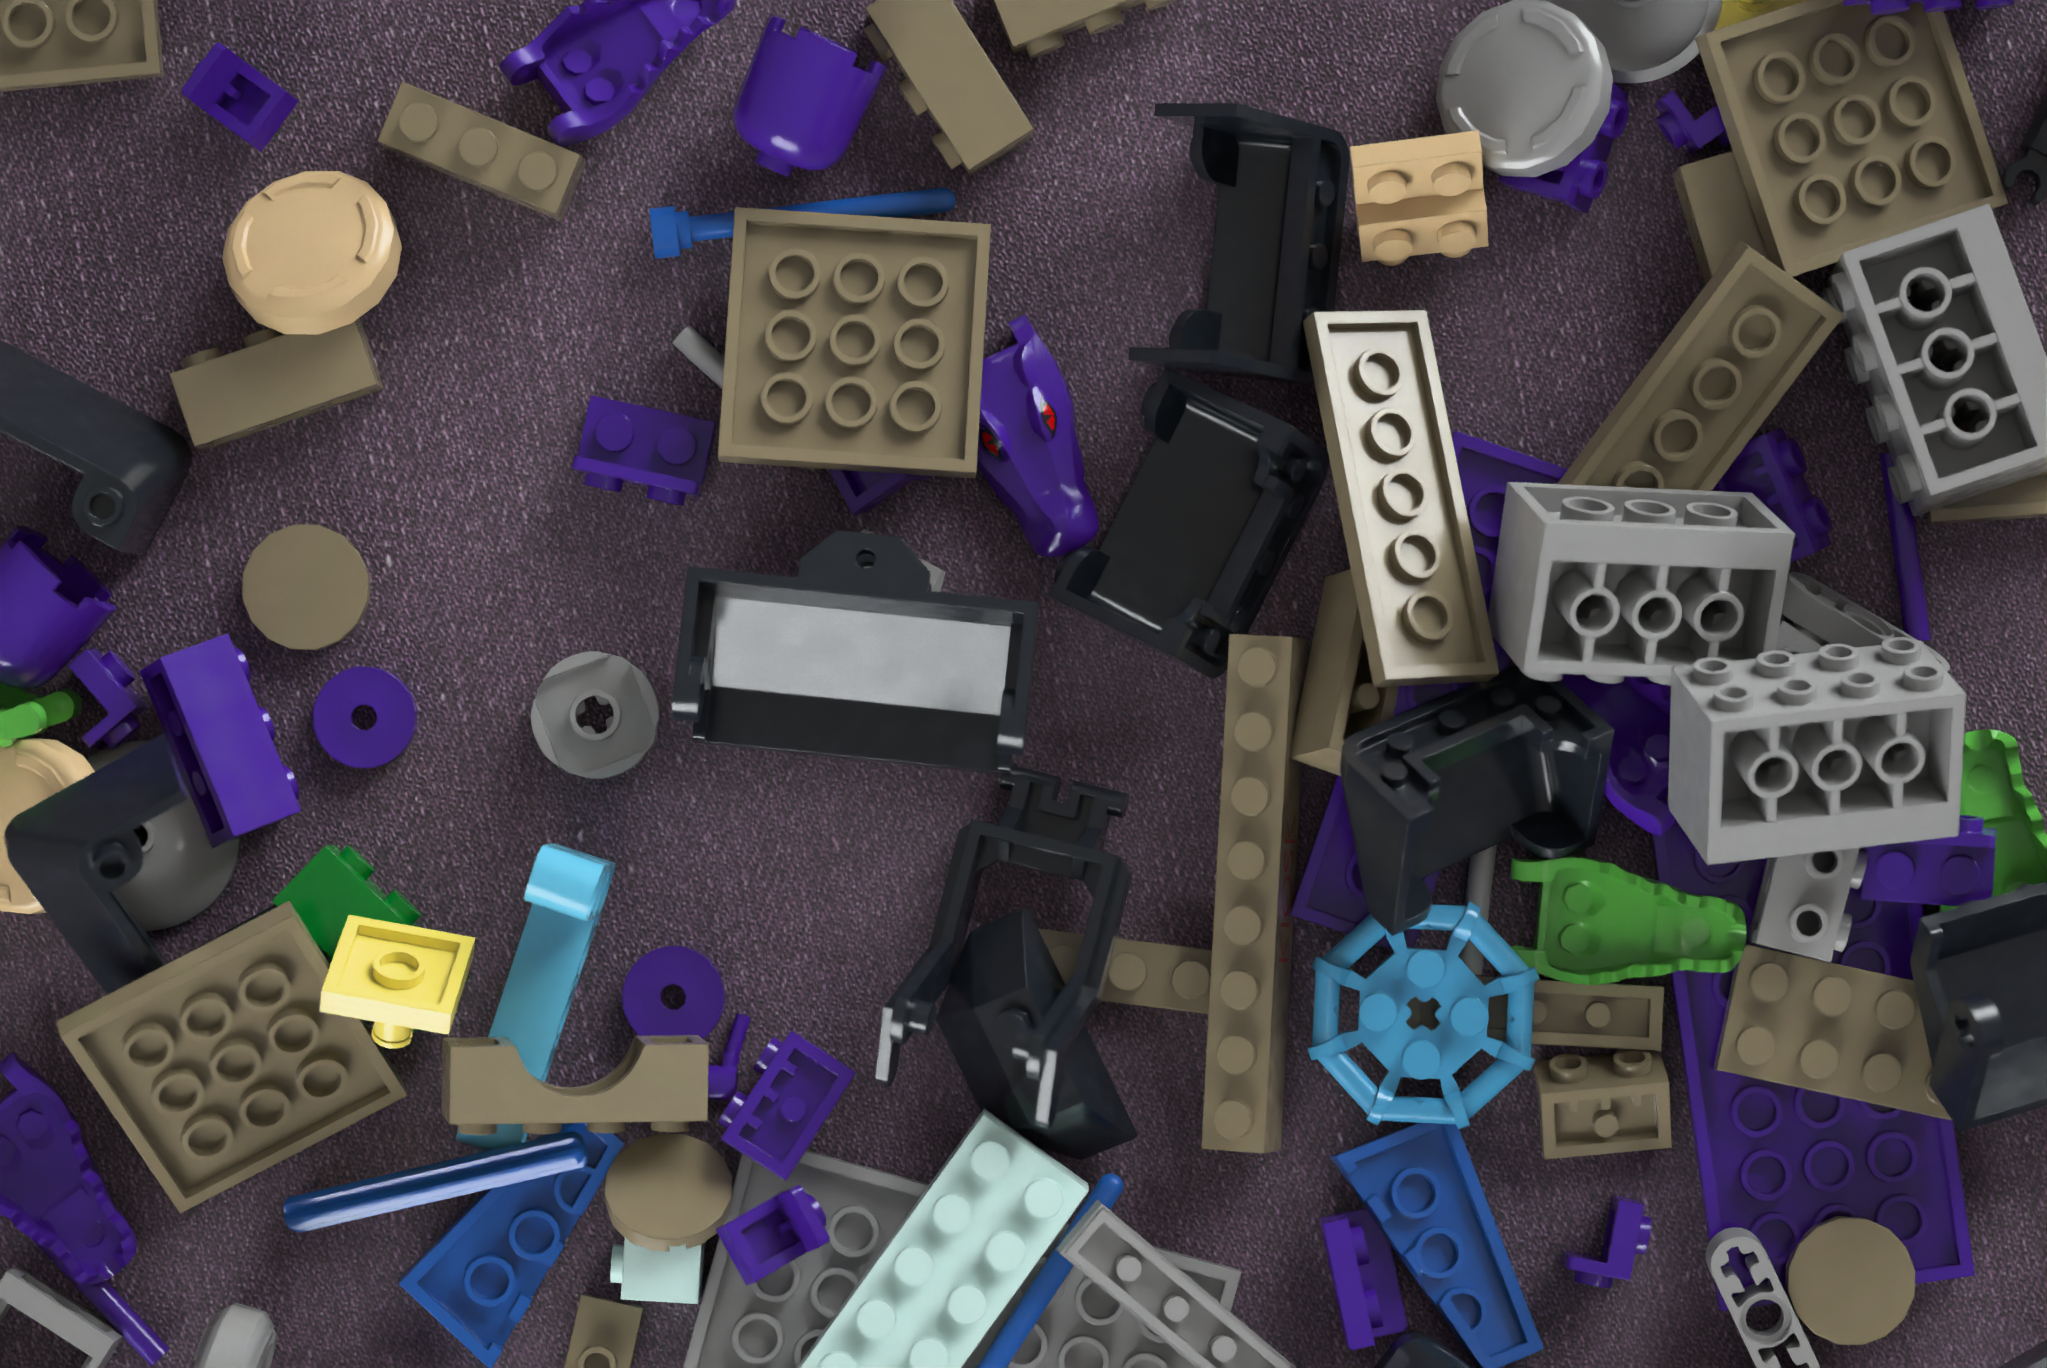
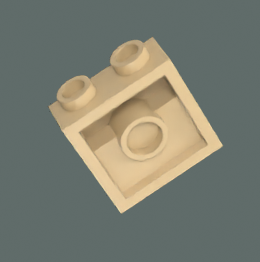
[1350,130,1489,266]

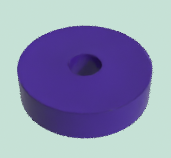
[313,666,418,768]
[622,945,726,1039]

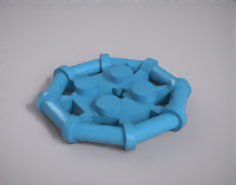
[1307,901,1540,1130]

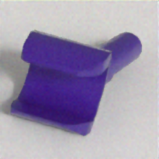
[708,1013,751,1101]

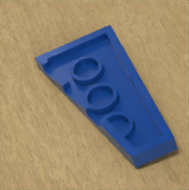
[1330,1122,1544,1368]
[398,1123,624,1368]

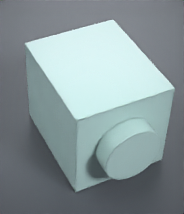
[610,1238,705,1304]

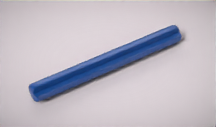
[283,1131,588,1233]

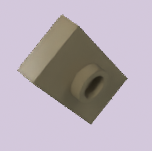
[564,1293,645,1368]

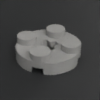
[531,651,660,779]

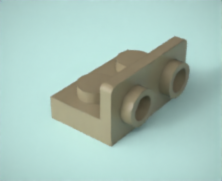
[1534,1049,1672,1160]

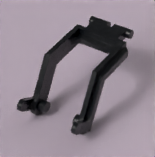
[875,765,1133,1128]

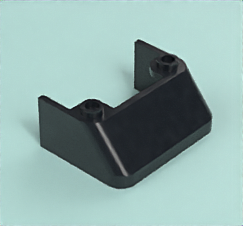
[1128,103,1350,384]
[4,733,277,995]

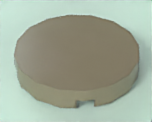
[242,524,370,650]
[605,1133,732,1252]
[1785,1216,1915,1345]

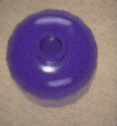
[733,14,888,177]
[0,526,116,689]

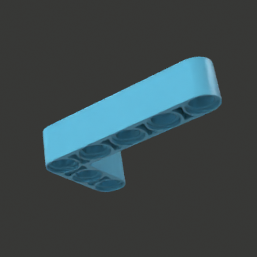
[456,843,616,1151]

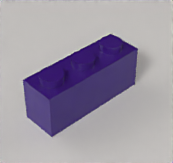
[140,633,301,849]

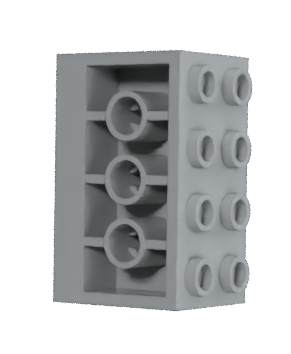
[1822,203,2047,517]
[1488,482,1795,686]
[1668,637,1966,865]

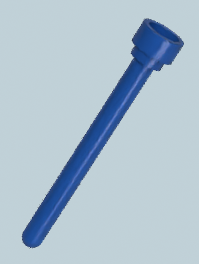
[649,187,956,259]
[976,1173,1123,1368]

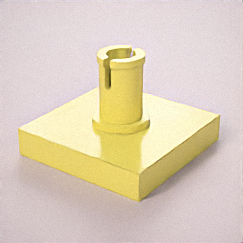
[319,915,475,1049]

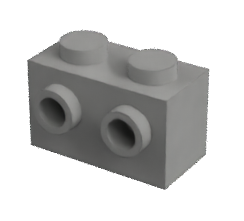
[1747,847,1868,962]

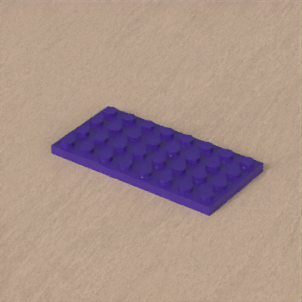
[1650,800,1975,1312]

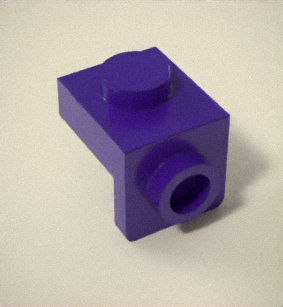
[181,43,299,152]
[1655,90,1730,156]
[68,648,148,750]
[716,1185,830,1286]
[1561,1195,1651,1288]

